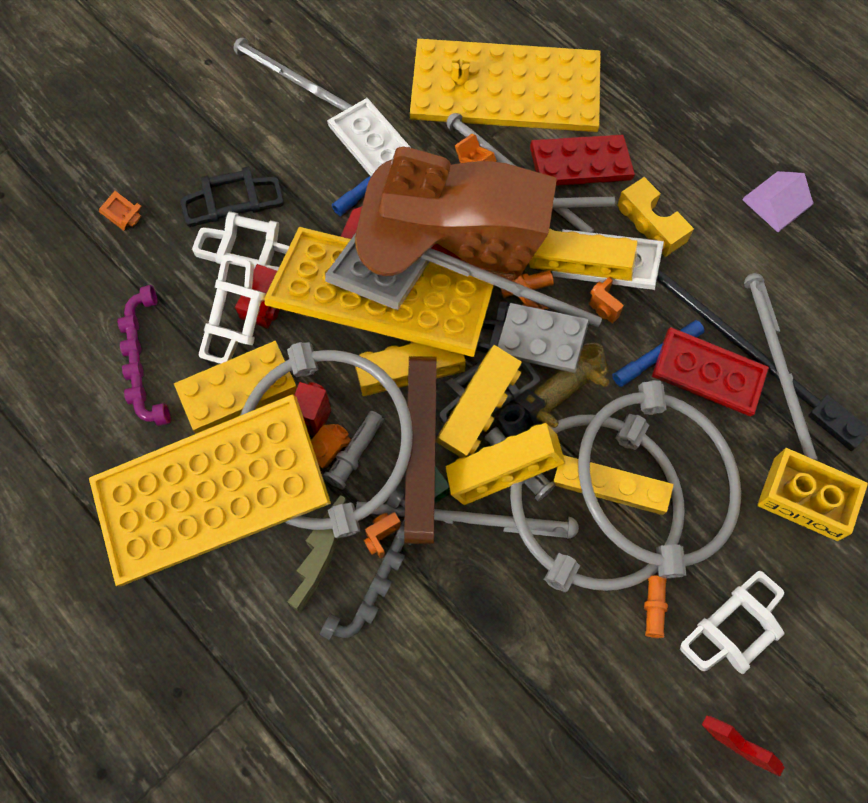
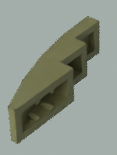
[288,495,347,613]

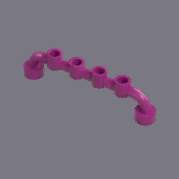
[118,285,171,426]

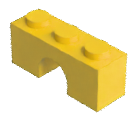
[617,177,694,257]

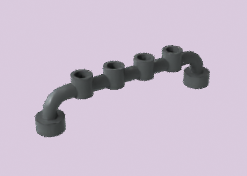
[319,485,411,640]

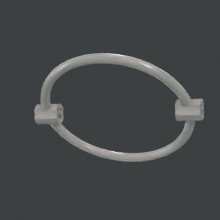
[240,342,413,538]
[578,380,741,578]
[510,414,685,592]

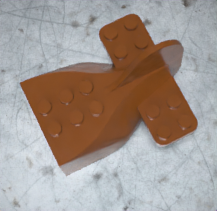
[355,146,557,280]

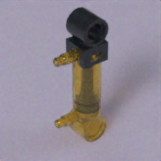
[498,342,609,438]

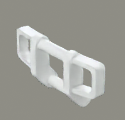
[192,211,289,271]
[199,255,266,363]
[680,571,784,674]

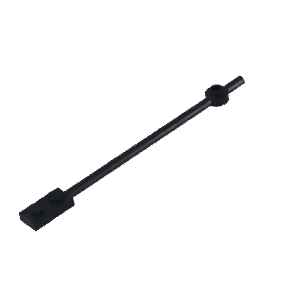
[657,269,868,451]

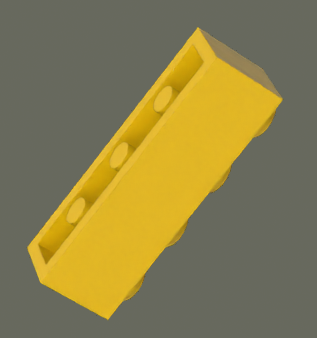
[529,229,638,281]
[355,342,466,397]
[435,345,522,458]
[445,423,565,505]
[554,455,674,515]

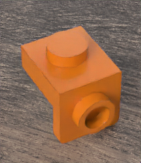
[455,134,497,163]
[99,191,142,231]
[589,277,624,324]
[311,424,351,468]
[364,512,401,559]

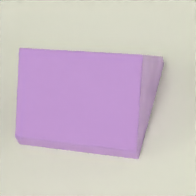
[743,171,813,232]

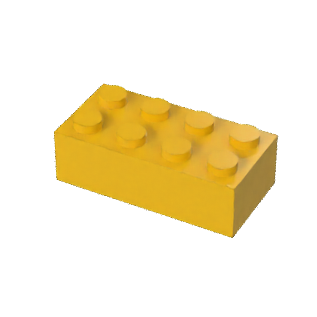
[174,341,297,434]

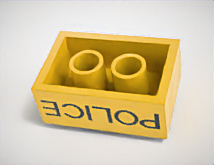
[757,448,868,541]

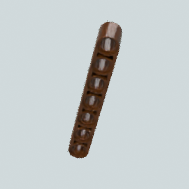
[404,356,437,544]

